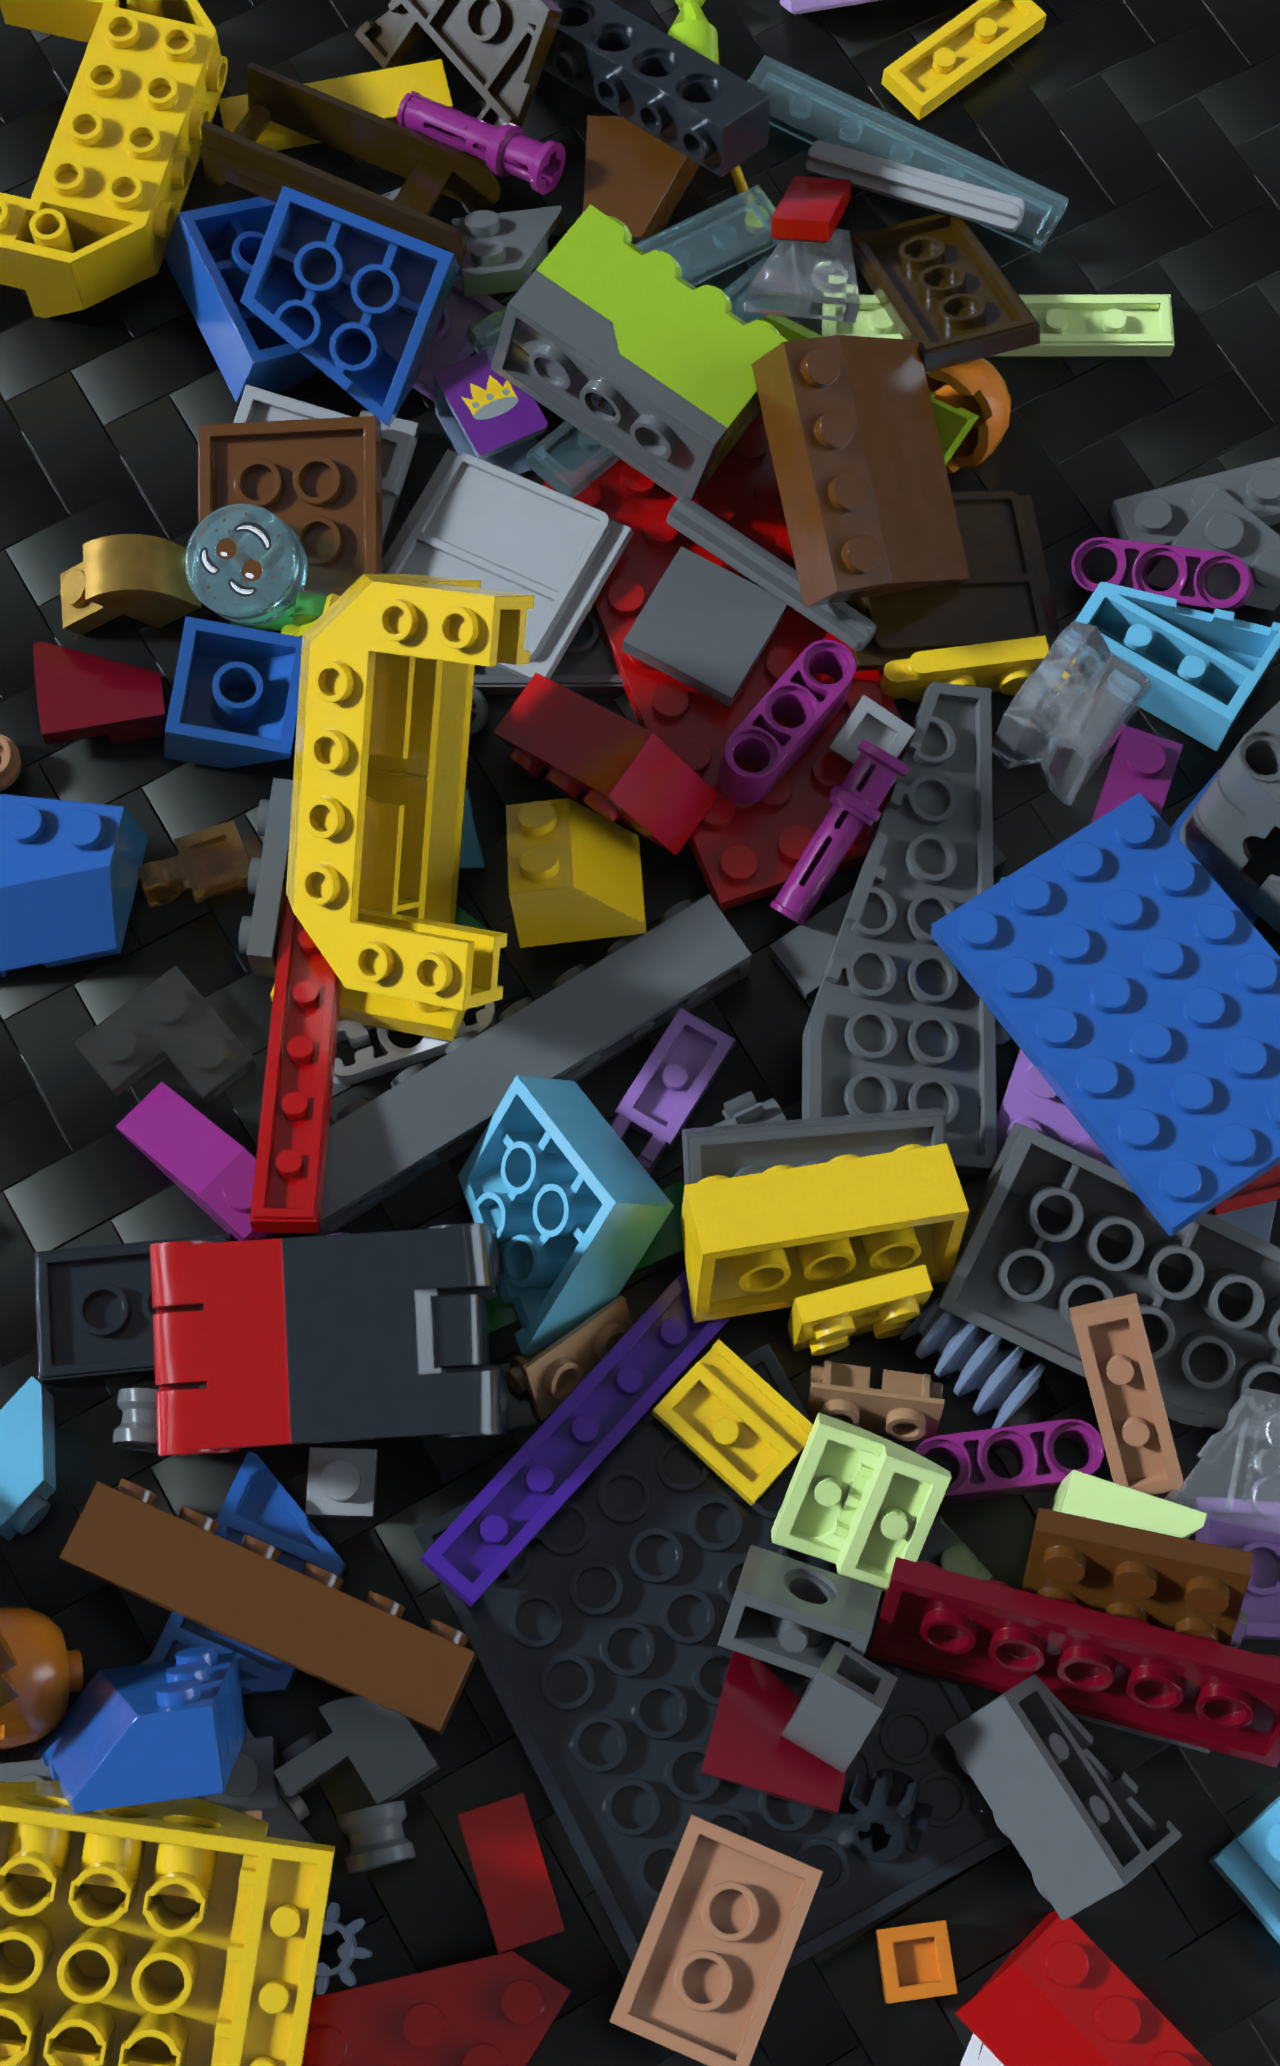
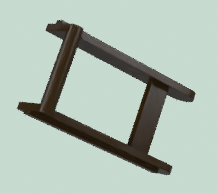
[200,62,504,265]

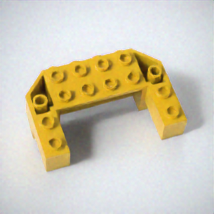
[0,0,228,319]

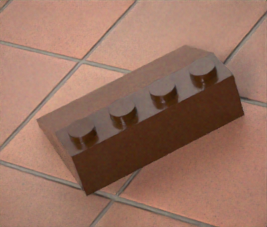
[751,335,970,608]

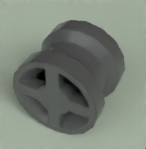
[112,1388,159,1453]
[336,1801,416,1874]

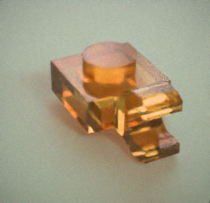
[137,820,250,907]

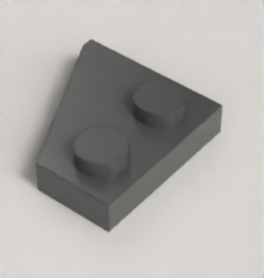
[1147,487,1280,611]

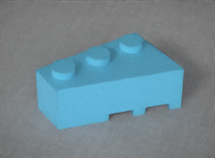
[1059,581,1280,752]

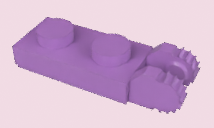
[611,1008,736,1175]

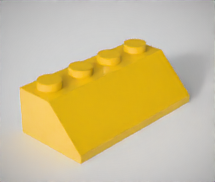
[680,1143,969,1323]

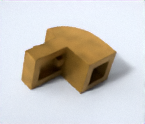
[60,534,201,635]

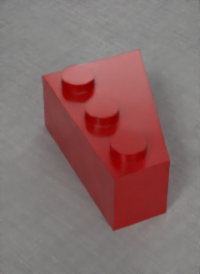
[493,673,719,856]

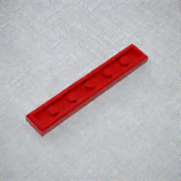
[250,886,342,1233]

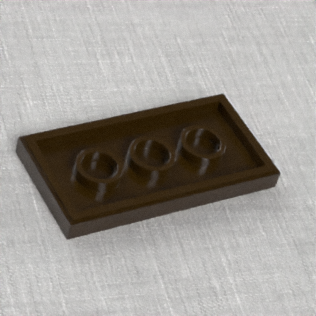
[848,213,1040,373]

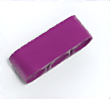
[1071,537,1254,611]
[718,639,856,804]
[914,1419,1104,1505]

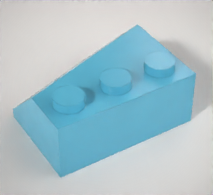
[458,1075,674,1355]

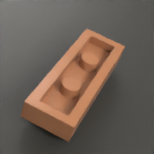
[1069,1293,1185,1495]

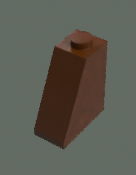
[583,115,700,253]

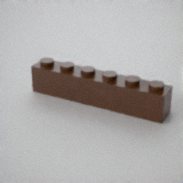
[59,1479,477,1735]

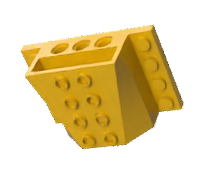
[0,1780,336,2066]

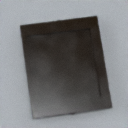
[843,490,1063,671]

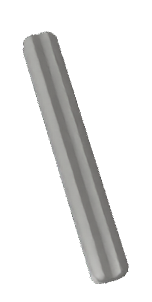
[806,140,1025,233]

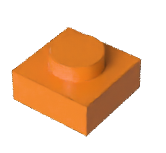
[874,1920,958,2004]

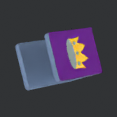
[433,346,548,476]

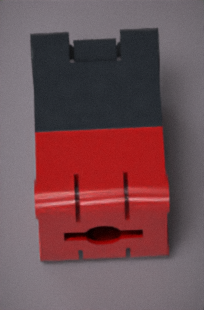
[150,1223,508,1456]

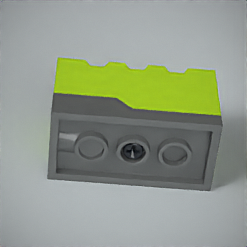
[491,204,788,501]

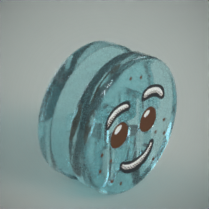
[185,504,308,625]

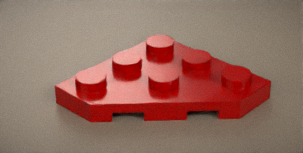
[302,1951,572,2066]

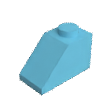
[0,1376,56,1541]

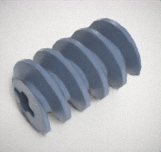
[899,1297,1046,1429]

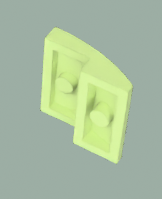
[771,1412,952,1592]

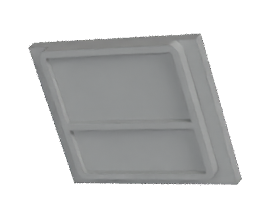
[382,449,634,681]

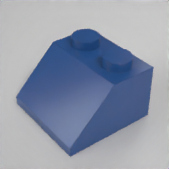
[164,616,302,769]

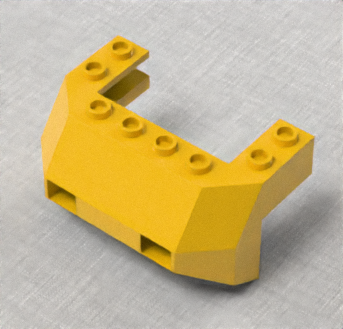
[286,574,535,1010]

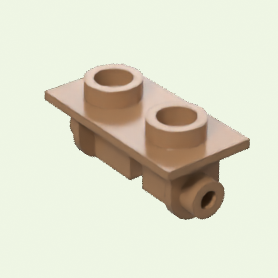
[505,1295,633,1421]
[806,1360,945,1441]

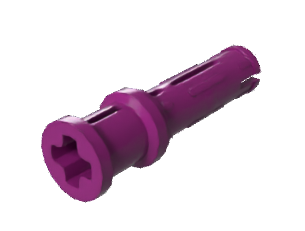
[397,91,566,195]
[769,739,910,926]

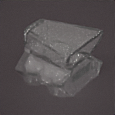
[992,621,1151,806]

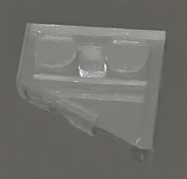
[744,229,860,323]
[1165,1389,1280,1535]

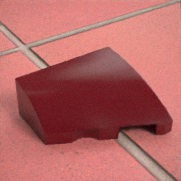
[33,642,169,745]
[700,1651,848,1815]

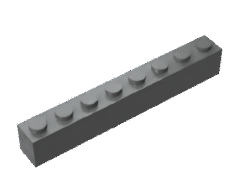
[314,895,752,1236]

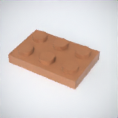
[609,1815,823,2066]

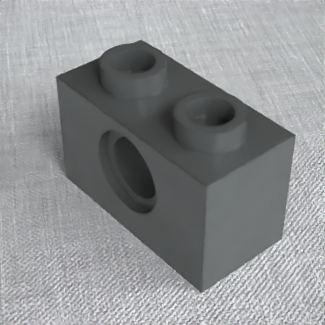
[718,1545,882,1679]

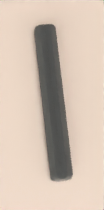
[666,496,877,651]

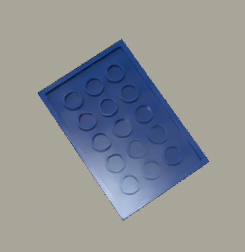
[931,793,1280,1237]

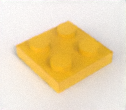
[787,1264,933,1356]

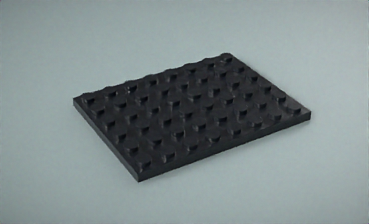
[413,1343,1012,1971]

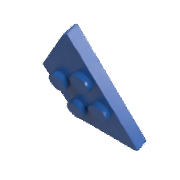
[147,1451,346,1695]

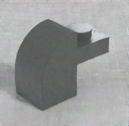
[782,1641,898,1773]
[273,1696,440,1805]

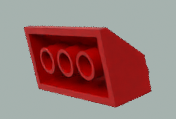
[954,1911,1212,2066]

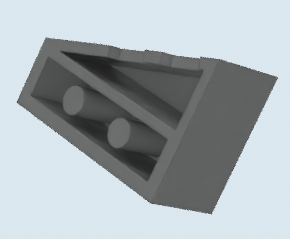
[944,1674,1183,1921]

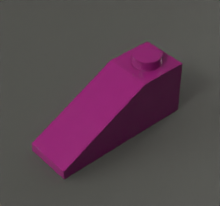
[116,1082,277,1241]

